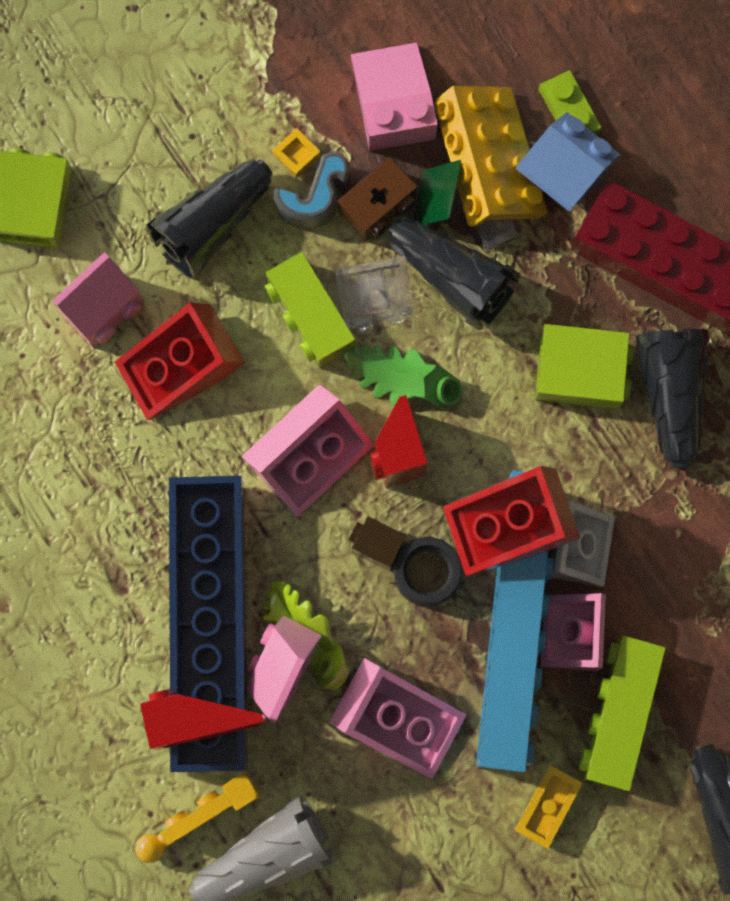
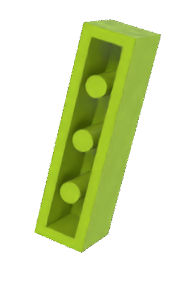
[579,636,666,791]

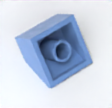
[516,112,620,212]

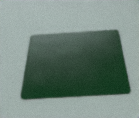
[413,160,461,225]

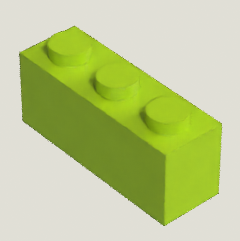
[264,252,356,369]

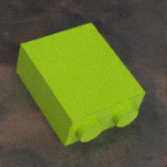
[0,148,73,248]
[535,324,634,409]

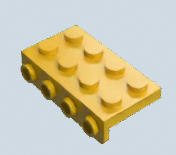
[435,86,548,226]

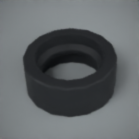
[393,536,462,607]

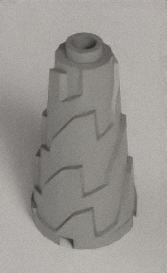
[189,796,336,901]

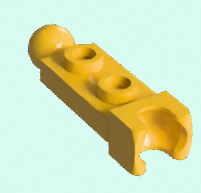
[135,772,261,863]

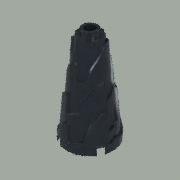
[146,159,273,278]
[388,218,519,330]
[636,329,709,468]
[690,744,730,896]

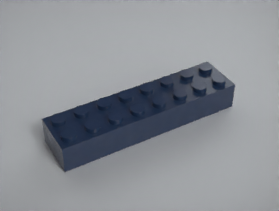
[169,476,248,772]

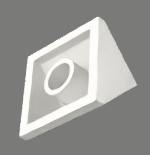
[552,501,615,587]

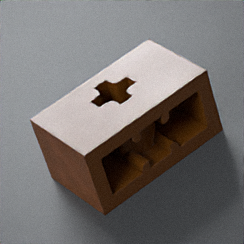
[337,157,417,241]

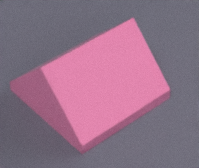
[540,593,606,671]

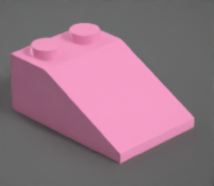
[351,43,437,151]
[329,658,467,779]

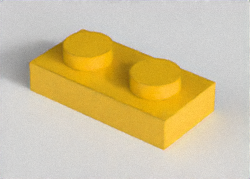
[515,765,583,849]

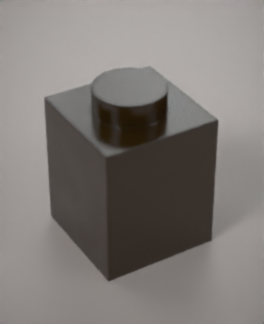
[348,516,406,571]

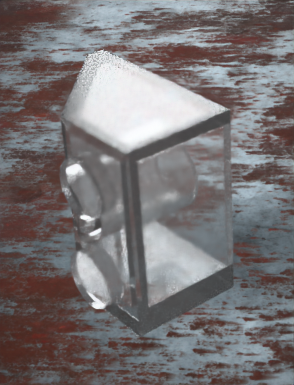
[335,256,413,331]

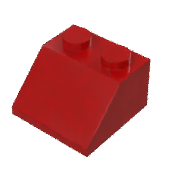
[370,395,428,488]

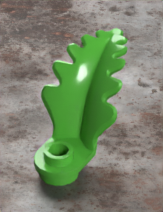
[343,345,462,408]

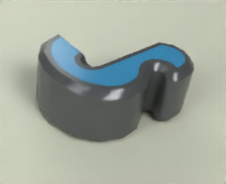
[274,152,351,229]

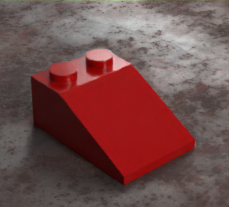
[115,302,245,420]
[443,466,580,577]
[140,689,268,750]

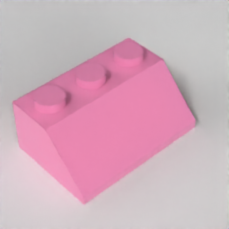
[242,385,374,517]

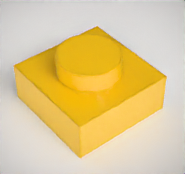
[272,128,321,179]

